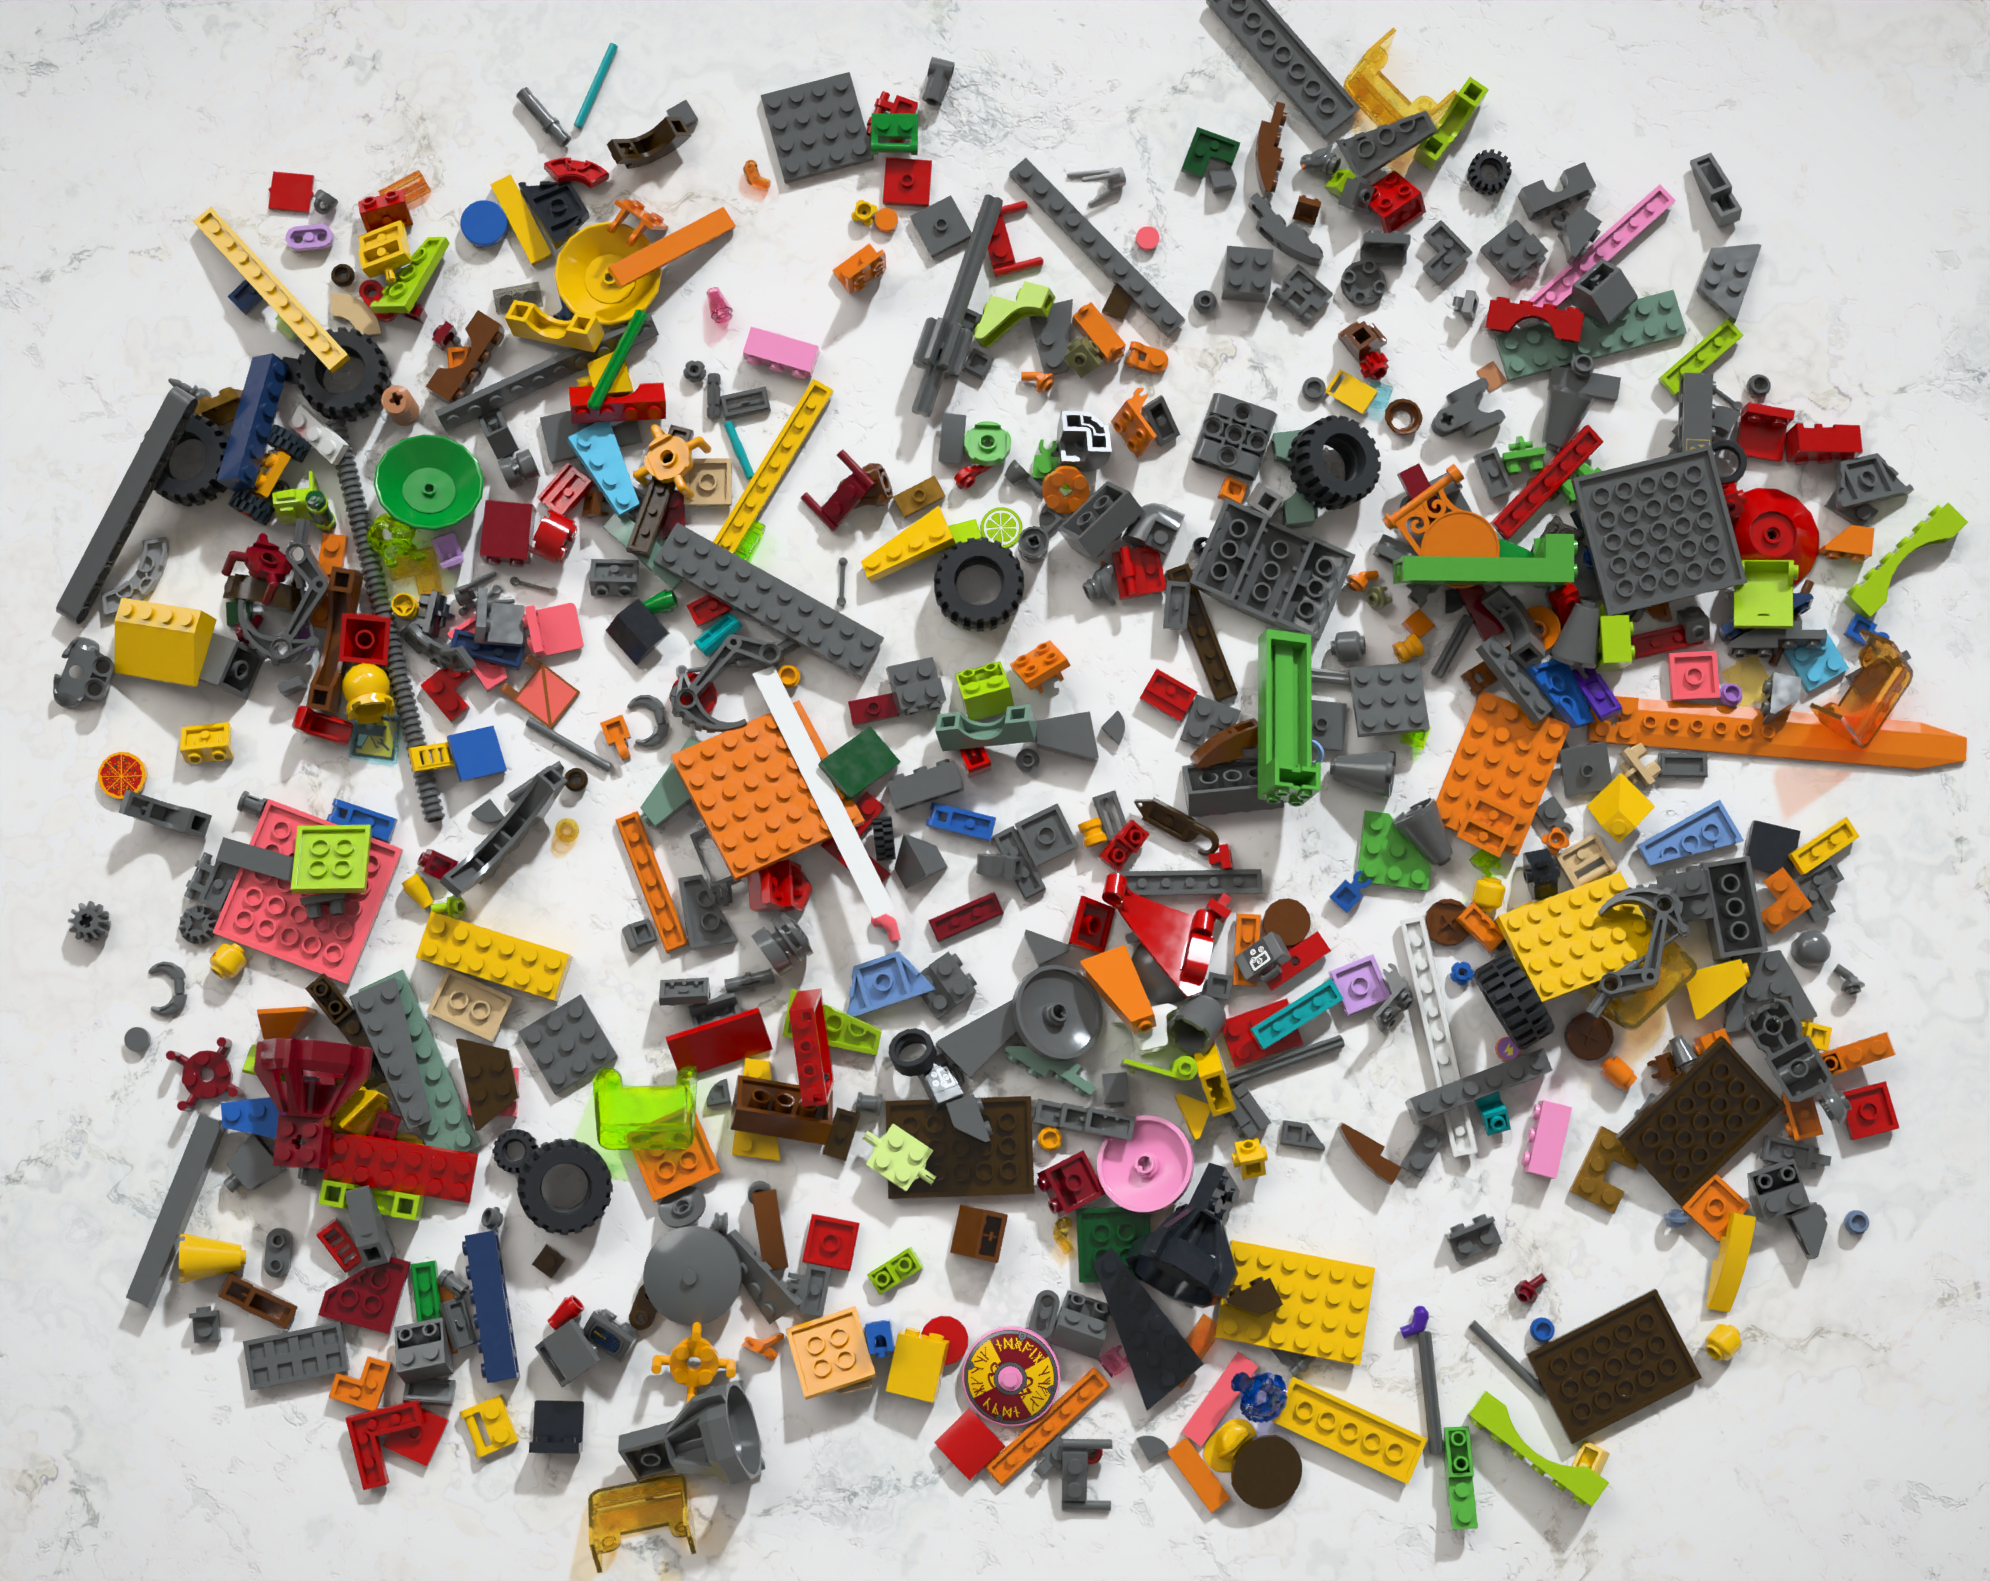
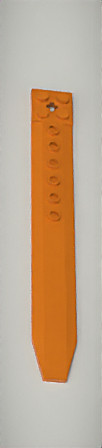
[1587,696,1967,770]

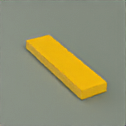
[490,174,553,266]

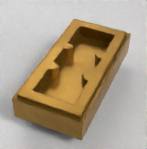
[893,475,946,519]

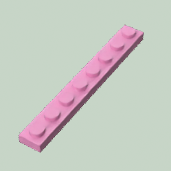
[1528,184,1676,322]

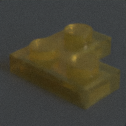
[386,546,444,597]

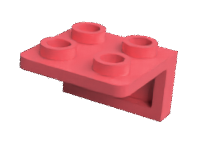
[522,603,584,658]

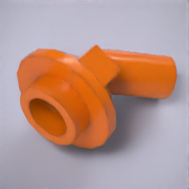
[1021,372,1054,393]
[1346,570,1379,593]

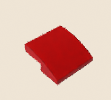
[934,1408,1006,1481]

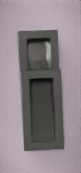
[1690,153,1742,228]

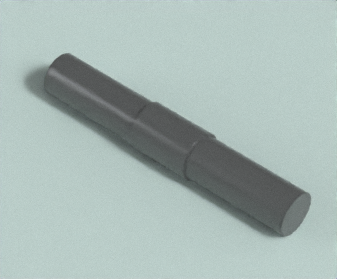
[507,761,564,802]

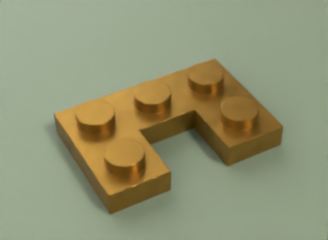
[1569,1126,1639,1213]

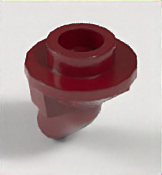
[234,614,264,645]
[1514,1273,1548,1304]

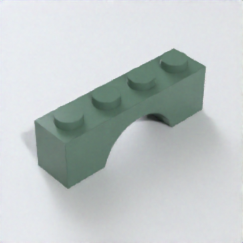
[1271,430,1318,529]
[935,704,1037,751]

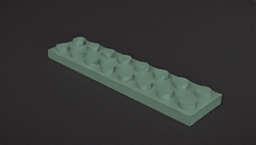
[1494,290,1687,382]
[358,969,482,1152]

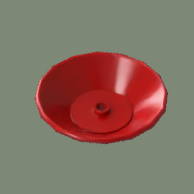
[1731,488,1819,586]

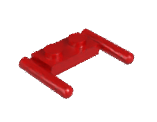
[977,201,1044,278]

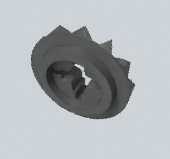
[178,906,218,944]

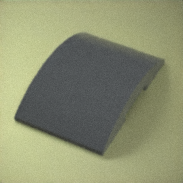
[1189,498,1356,641]

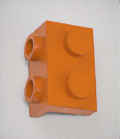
[1780,1093,1823,1142]

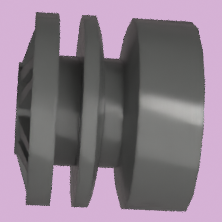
[751,912,814,977]

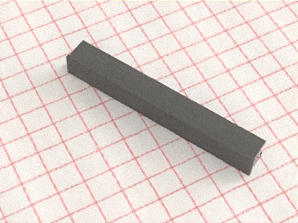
[126,1114,226,1307]

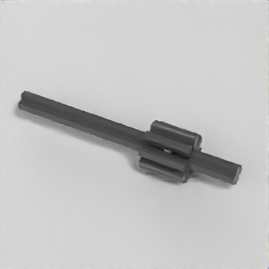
[912,194,1003,418]

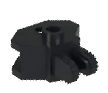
[1523,848,1560,900]

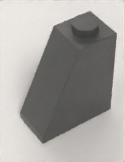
[1033,711,1099,762]

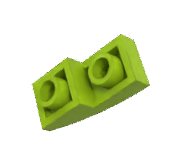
[867,1247,924,1295]

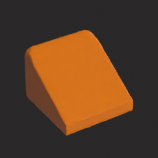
[1402,608,1435,640]

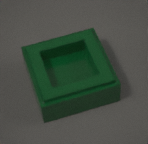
[226,601,252,627]

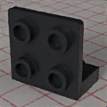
[529,1400,584,1454]

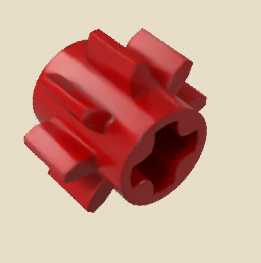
[1359,351,1389,380]

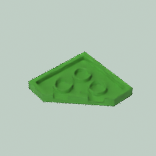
[1357,810,1431,892]

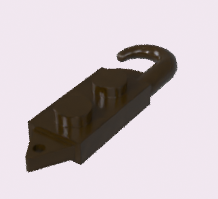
[1134,797,1219,856]

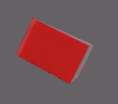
[959,747,992,778]

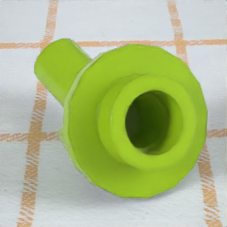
[430,895,466,919]

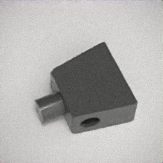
[223,1134,287,1193]

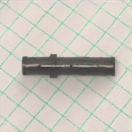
[516,87,571,148]

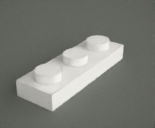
[288,404,350,465]

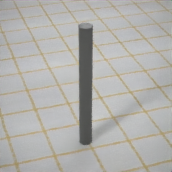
[525,717,612,772]
[1468,1320,1545,1396]

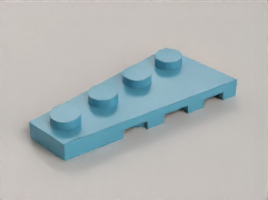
[567,422,639,518]

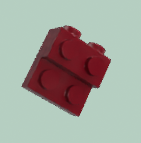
[1037,1150,1106,1217]

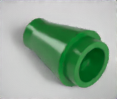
[643,589,678,614]

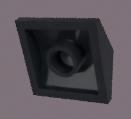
[605,598,670,665]

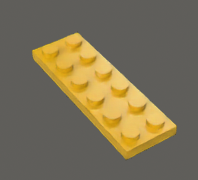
[1272,1376,1427,1484]

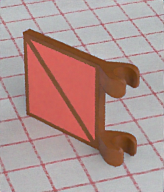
[500,653,580,729]

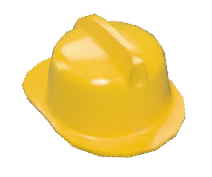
[1204,1418,1257,1472]

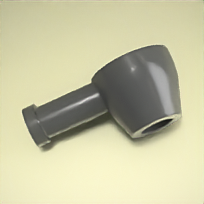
[1004,459,1042,498]

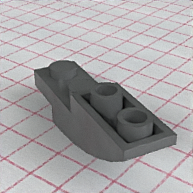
[1248,193,1324,267]
[1728,621,1827,658]

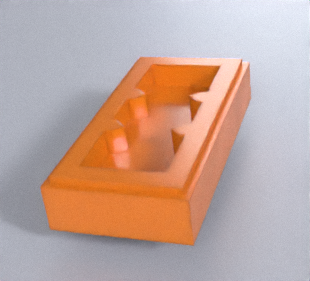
[1455,902,1505,953]

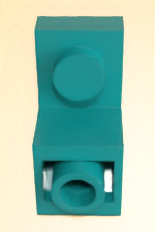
[1475,1092,1511,1136]

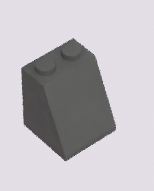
[199,633,264,700]

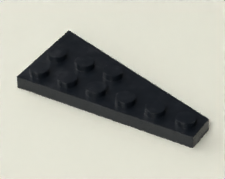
[1092,1247,1204,1410]

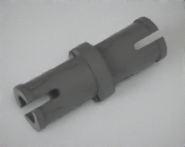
[724,968,775,994]

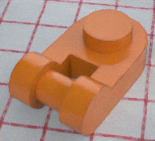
[1125,341,1169,374]

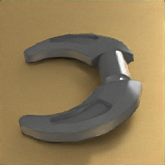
[627,695,669,747]
[148,962,188,1015]

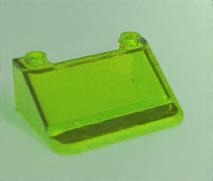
[593,1066,697,1150]

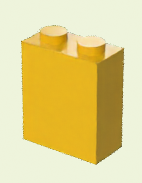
[886,1327,950,1403]

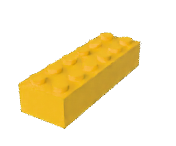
[416,911,573,1002]

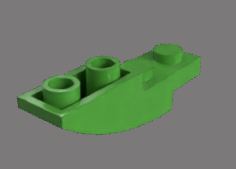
[1444,1426,1478,1530]

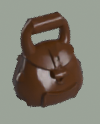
[837,463,893,509]

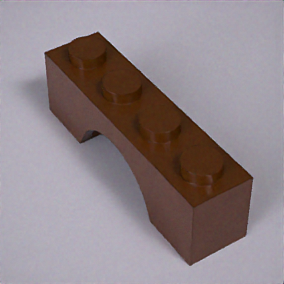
[425,310,505,404]

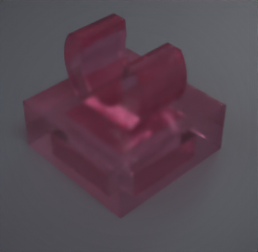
[1097,1345,1129,1378]

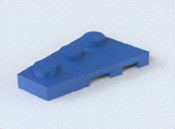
[1526,660,1595,729]
[221,1097,279,1139]

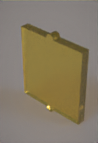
[1721,655,1769,707]

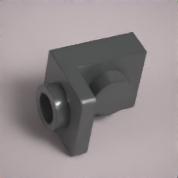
[189,1306,221,1343]

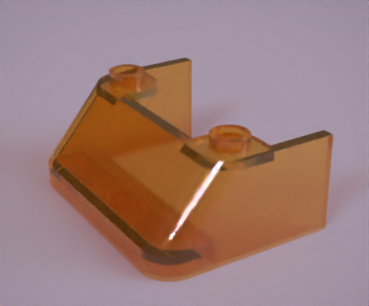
[1809,629,1913,749]

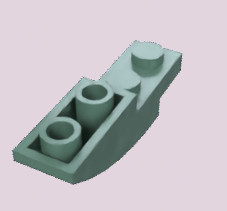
[1004,1046,1096,1097]

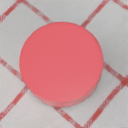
[1136,226,1159,251]

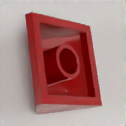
[338,613,391,665]
[1068,896,1116,954]

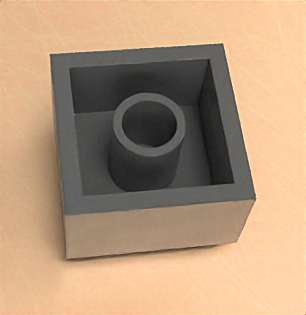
[1221,245,1274,303]

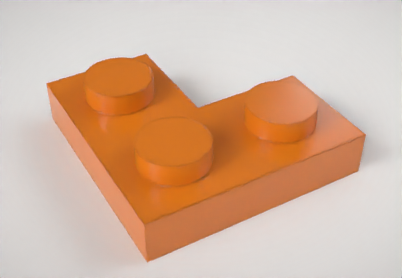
[1761,867,1813,934]
[329,1356,393,1410]

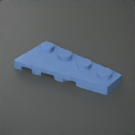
[1636,799,1744,866]

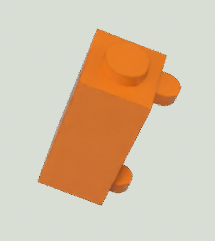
[1072,302,1126,365]

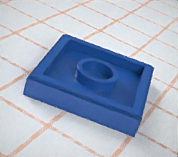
[446,725,507,783]

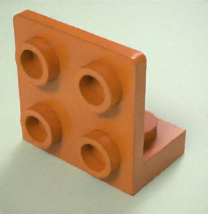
[832,243,886,294]

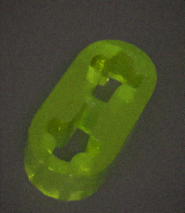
[735,520,766,561]

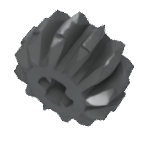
[68,901,111,943]

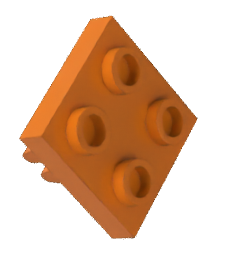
[1010,640,1071,694]

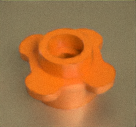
[1541,827,1569,855]

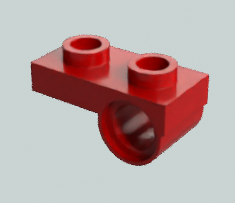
[1548,583,1581,631]

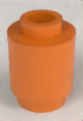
[1600,1056,1637,1091]

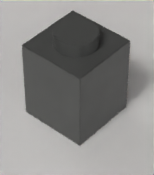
[1102,1072,1129,1108]

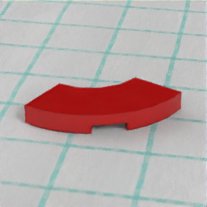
[544,158,609,189]

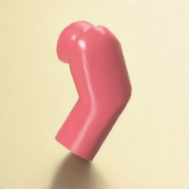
[871,914,901,943]

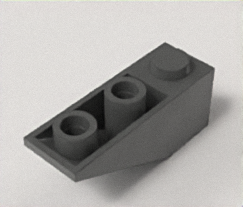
[345,1185,395,1268]

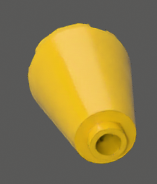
[179,1234,246,1283]

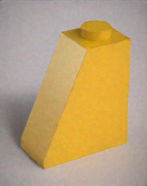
[1683,959,1751,1020]
[1194,1041,1236,1117]

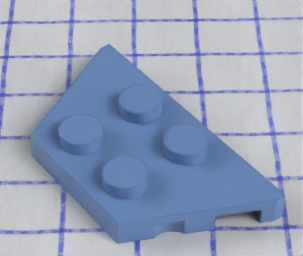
[846,951,935,1017]

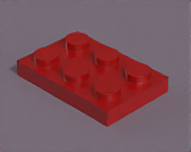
[1222,998,1303,1068]

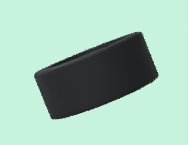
[1712,440,1747,485]
[888,1028,937,1077]

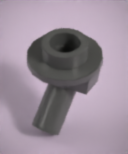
[1833,963,1865,995]

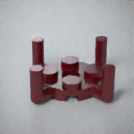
[221,533,297,606]
[166,1037,244,1111]

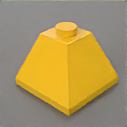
[1586,773,1655,843]

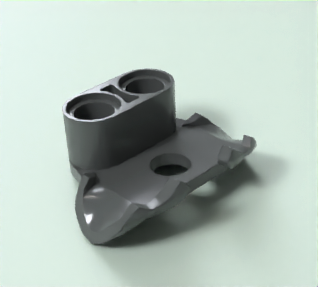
[53,637,115,709]

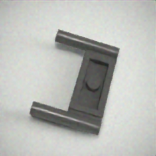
[1061,1439,1112,1511]

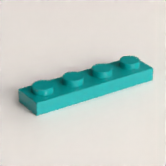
[1249,979,1344,1050]

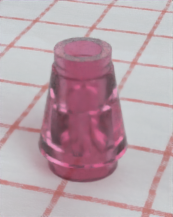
[706,287,733,324]

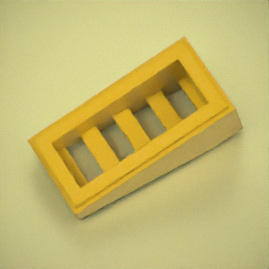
[408,742,455,772]

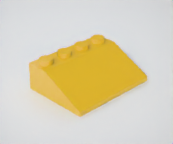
[115,598,217,687]

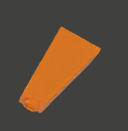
[1080,945,1157,1034]

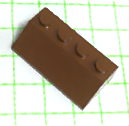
[730,1075,833,1145]

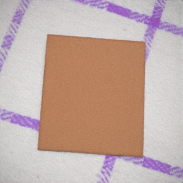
[1476,361,1507,392]

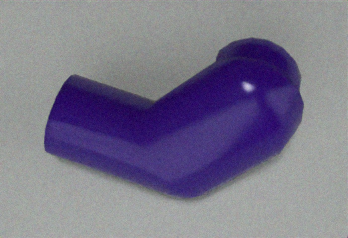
[1400,1306,1429,1339]

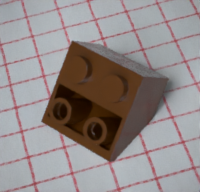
[950,1205,1008,1263]

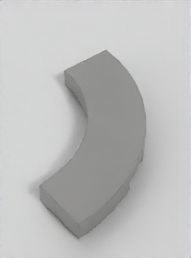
[101,537,169,618]

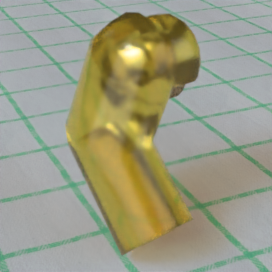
[1053,1216,1075,1254]

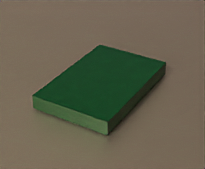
[818,726,901,801]

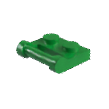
[871,113,918,155]

